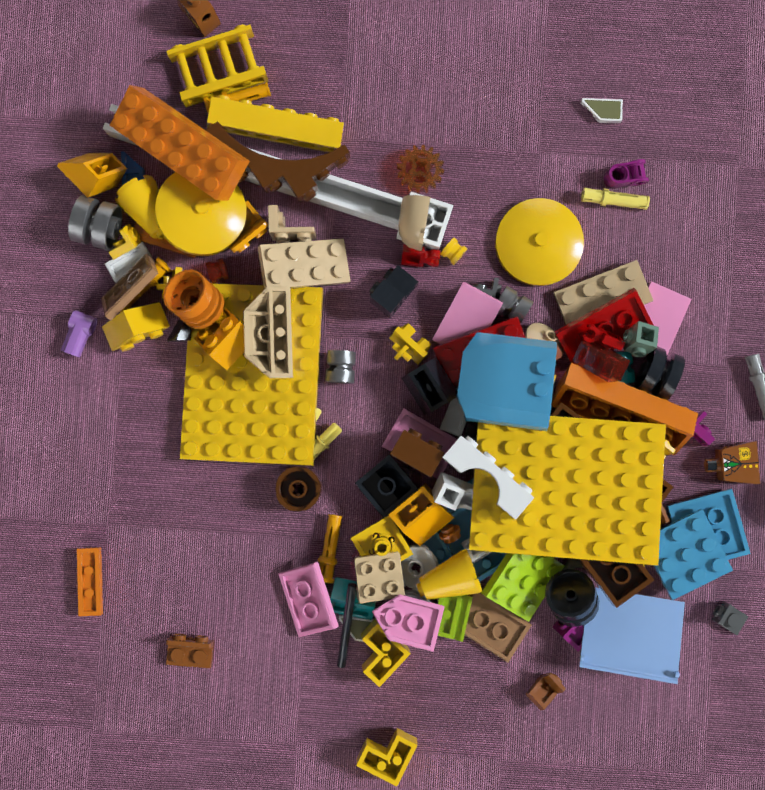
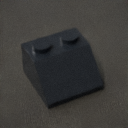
[355,454,418,518]

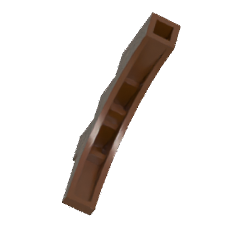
[205,121,350,202]

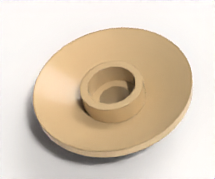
[525,323,564,361]

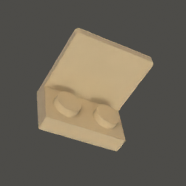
[268,205,316,244]
[354,551,405,604]

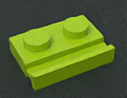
[438,595,473,642]

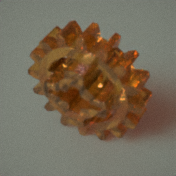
[397,144,444,194]

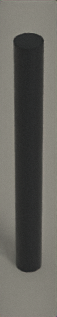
[337,583,357,668]

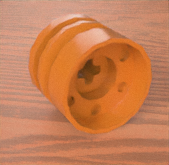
[163,269,225,329]

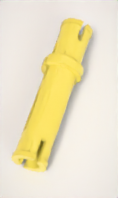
[581,187,650,210]

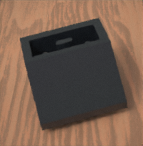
[402,357,458,416]

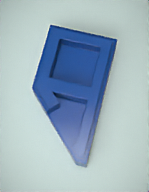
[121,151,145,186]

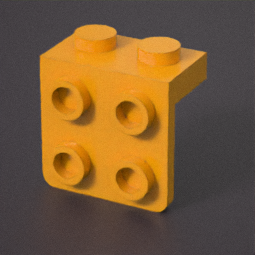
[229,200,269,253]

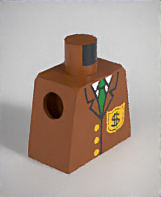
[177,0,221,37]
[704,441,760,484]

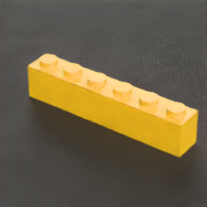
[207,95,344,152]

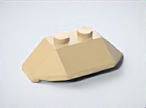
[243,286,293,378]

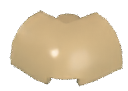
[398,195,430,251]

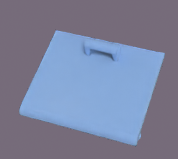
[579,587,685,684]

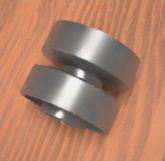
[68,195,123,251]

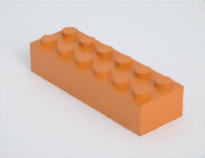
[109,85,250,201]
[551,363,698,456]

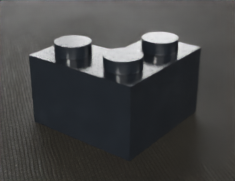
[369,265,419,319]

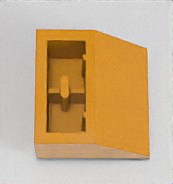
[57,153,127,198]
[194,306,244,370]
[389,483,455,546]

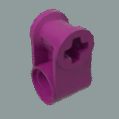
[604,159,649,189]

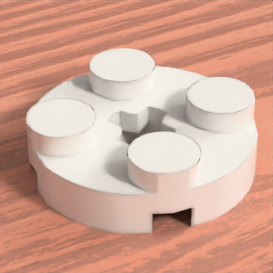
[401,545,439,591]

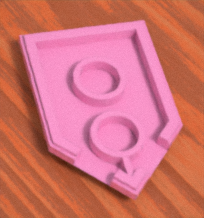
[372,594,445,652]

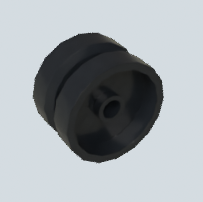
[634,346,685,400]
[545,569,599,627]

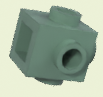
[623,321,659,357]

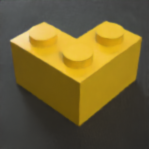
[102,302,170,352]
[361,618,411,687]
[356,728,418,787]

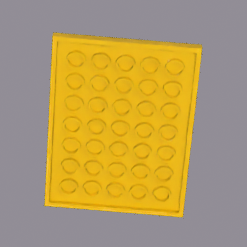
[180,284,323,466]
[469,416,666,565]

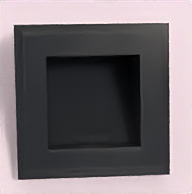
[167,320,191,342]

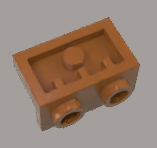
[166,633,214,669]

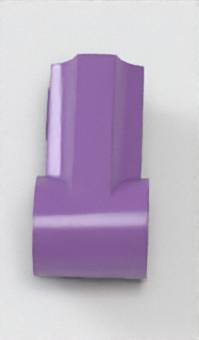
[61,310,97,357]

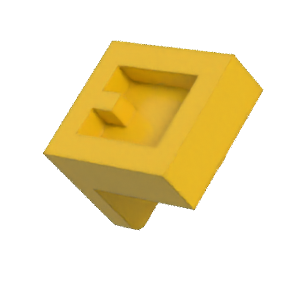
[108,224,141,260]

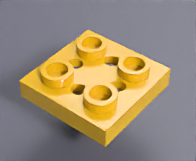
[351,515,413,561]

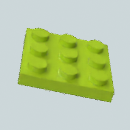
[481,553,565,622]

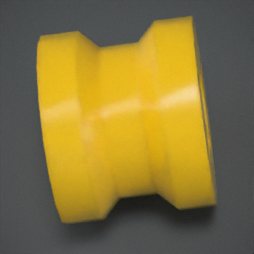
[440,237,468,266]

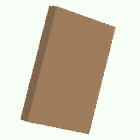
[101,253,158,321]
[465,592,532,662]

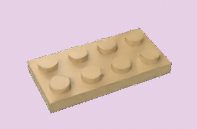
[258,239,351,290]
[553,260,654,325]

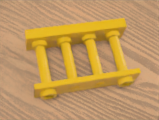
[166,25,268,107]

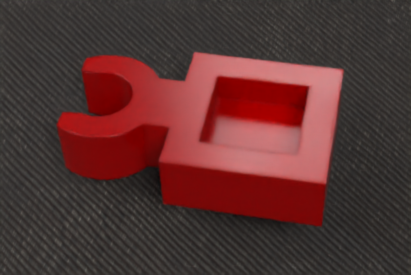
[401,244,441,267]

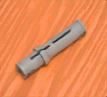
[745,353,765,421]

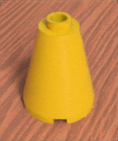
[115,175,165,239]
[416,549,482,600]

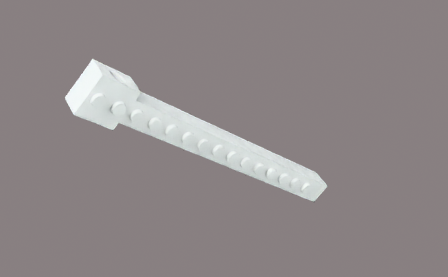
[103,104,453,250]

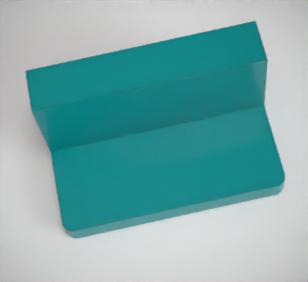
[330,577,376,620]

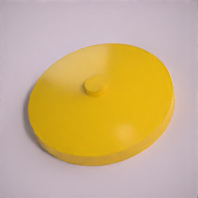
[155,172,246,256]
[495,198,584,286]

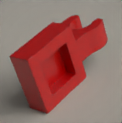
[582,323,625,351]

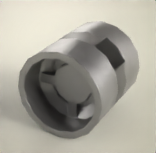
[497,286,533,324]
[325,350,356,384]

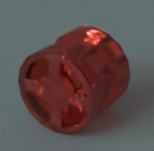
[206,258,229,284]

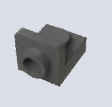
[473,278,502,298]
[712,601,749,635]

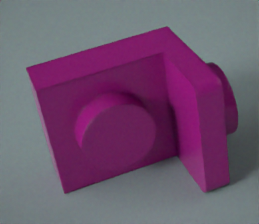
[692,411,715,446]
[553,621,584,652]

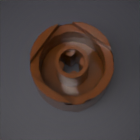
[276,466,322,512]

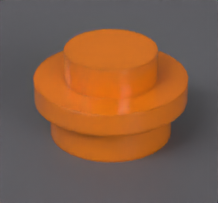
[439,524,461,544]

